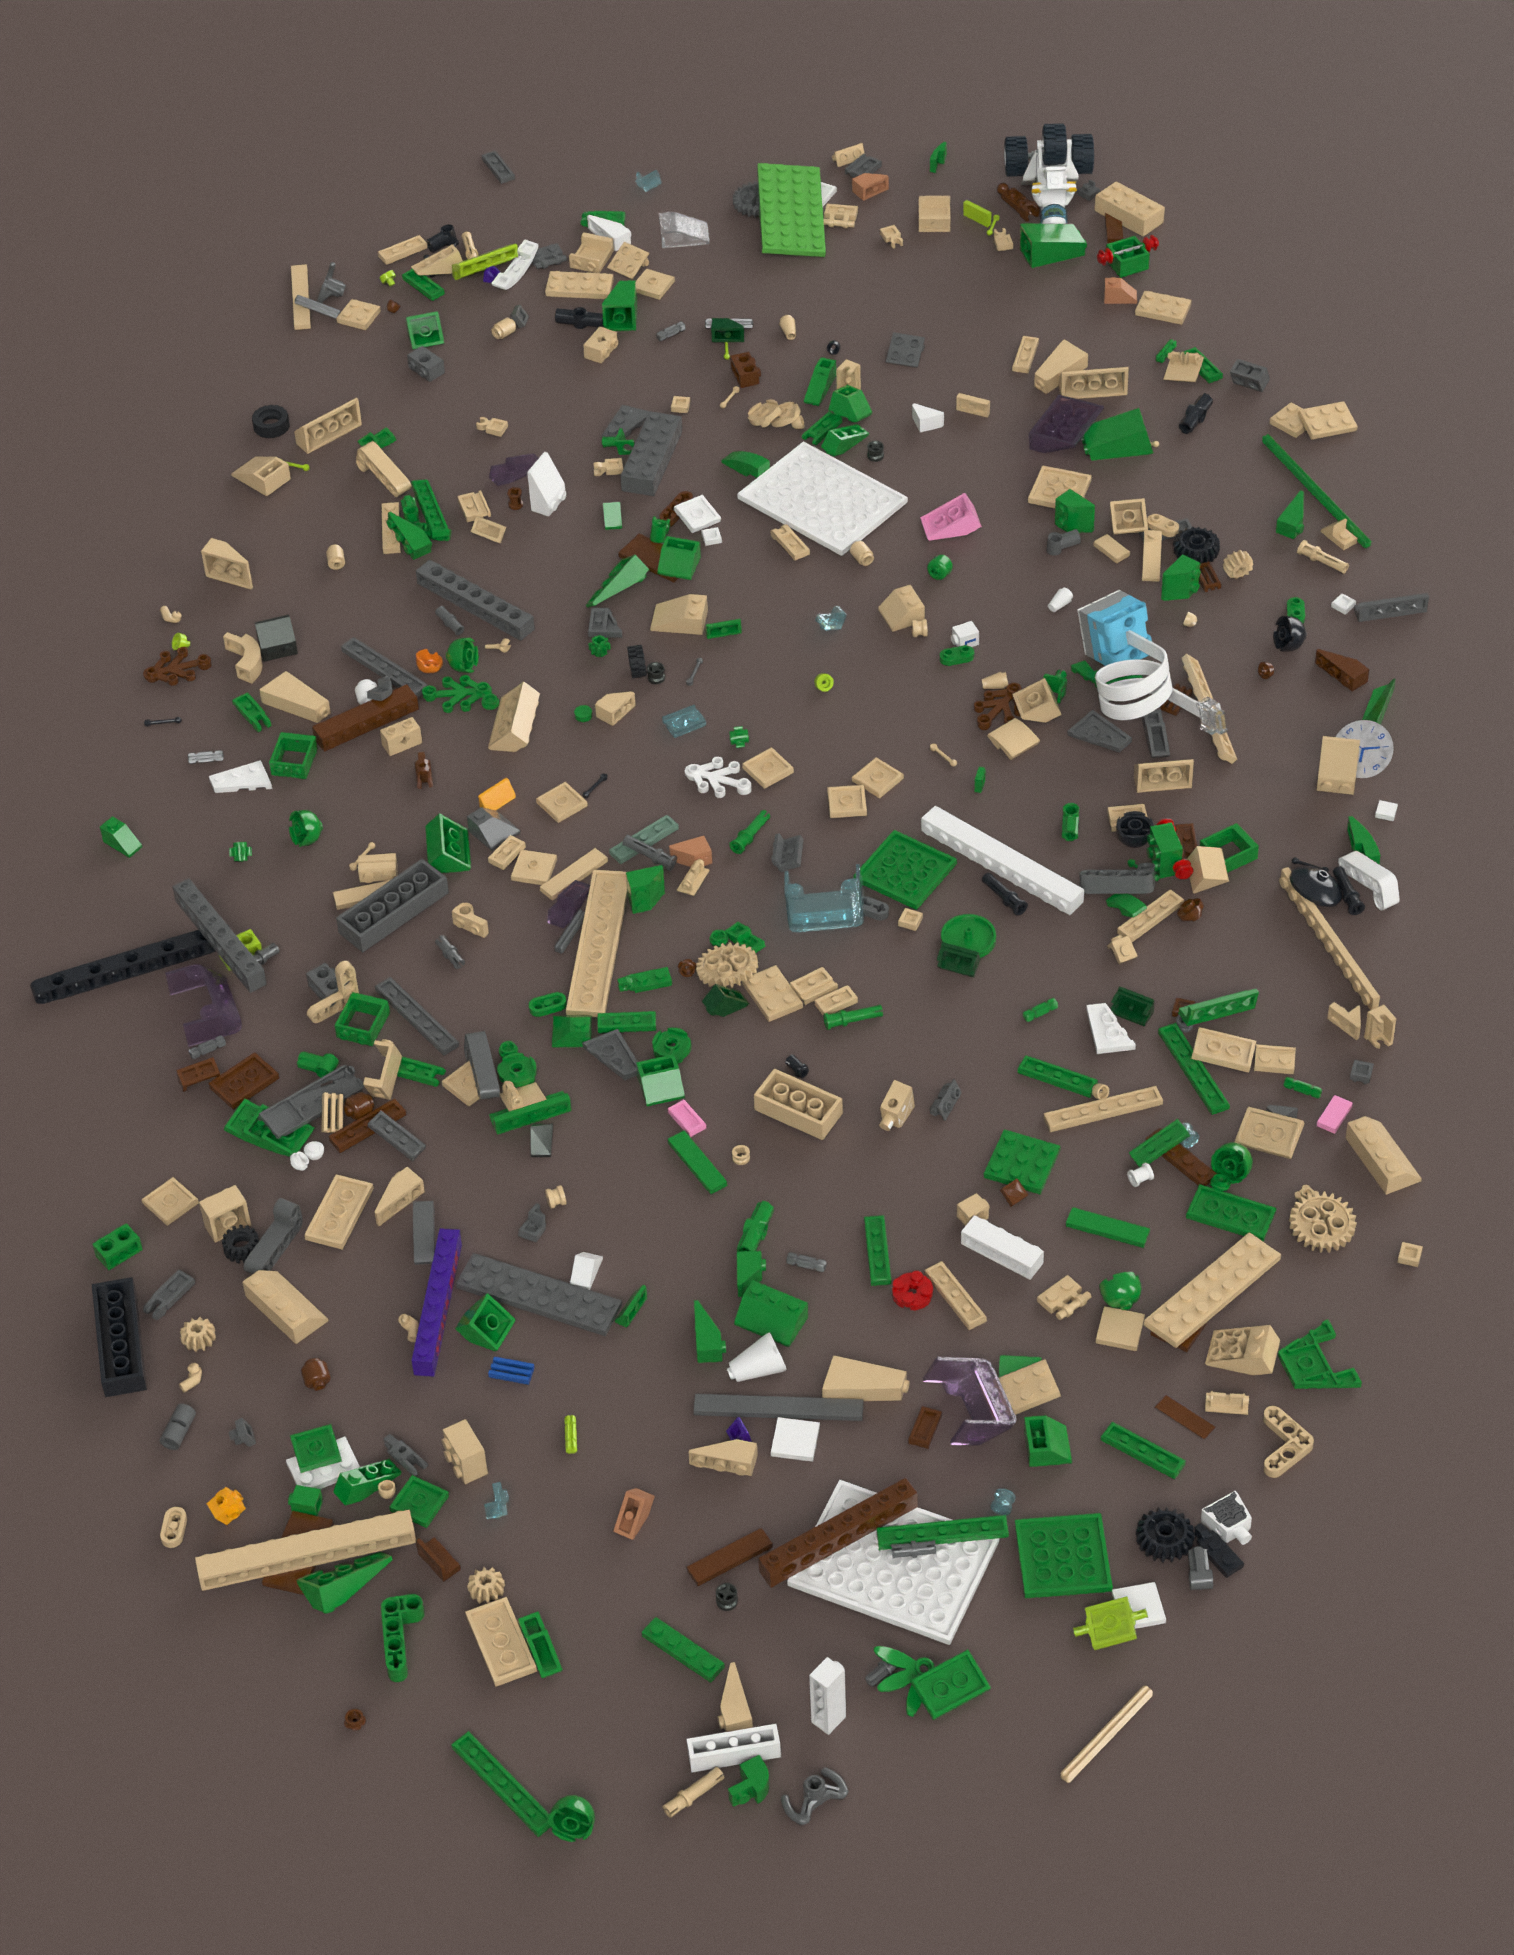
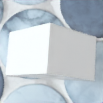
[912,403,944,432]
[570,1252,603,1290]

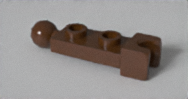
[997,182,1040,222]

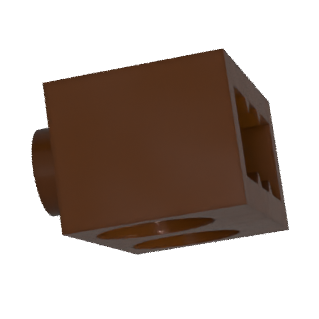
[730,351,761,388]

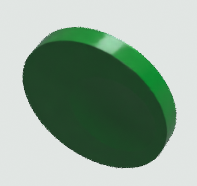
[941,914,996,958]

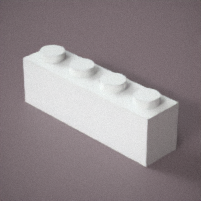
[961,1215,1044,1280]
[810,1657,846,1735]
[687,1724,781,1773]

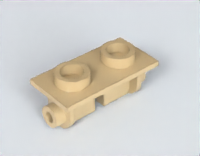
[832,143,865,167]
[677,859,710,896]
[1205,1391,1249,1415]

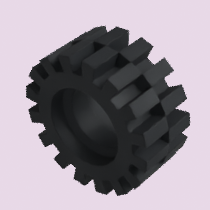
[627,644,647,678]
[222,1225,259,1264]

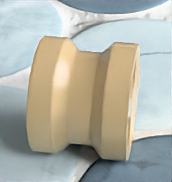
[912,619,927,637]
[545,1185,566,1209]

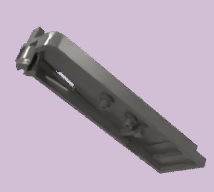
[258,1065,364,1139]

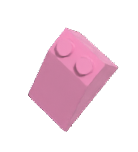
[920,493,982,541]

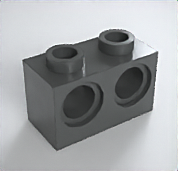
[1230,359,1270,392]
[306,963,347,1007]

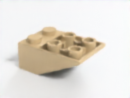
[231,457,291,496]
[1205,1325,1280,1375]

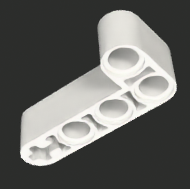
[1338,851,1399,911]

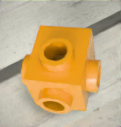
[206,1487,246,1525]

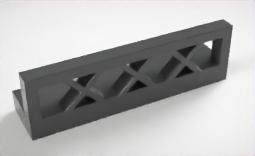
[1354,593,1429,622]

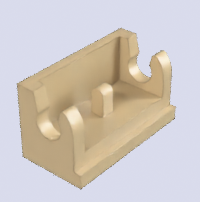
[836,359,861,390]
[1364,1005,1396,1049]

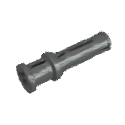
[622,834,677,871]

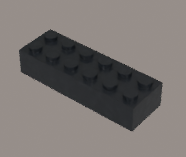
[92,1277,147,1398]

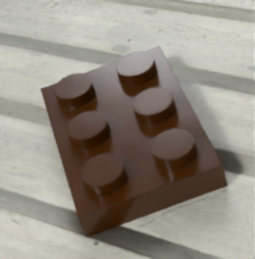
[208,1052,279,1110]

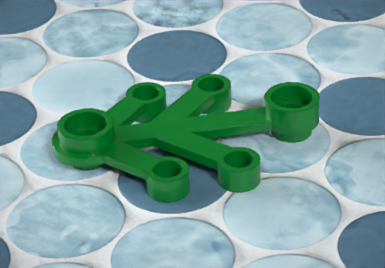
[422,675,492,713]

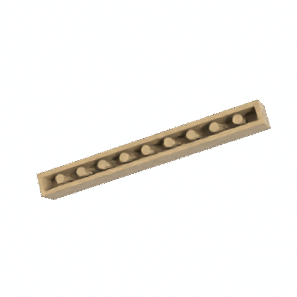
[195,1510,416,1591]

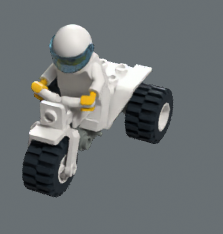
[1004,123,1094,224]

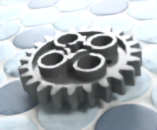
[733,181,760,218]

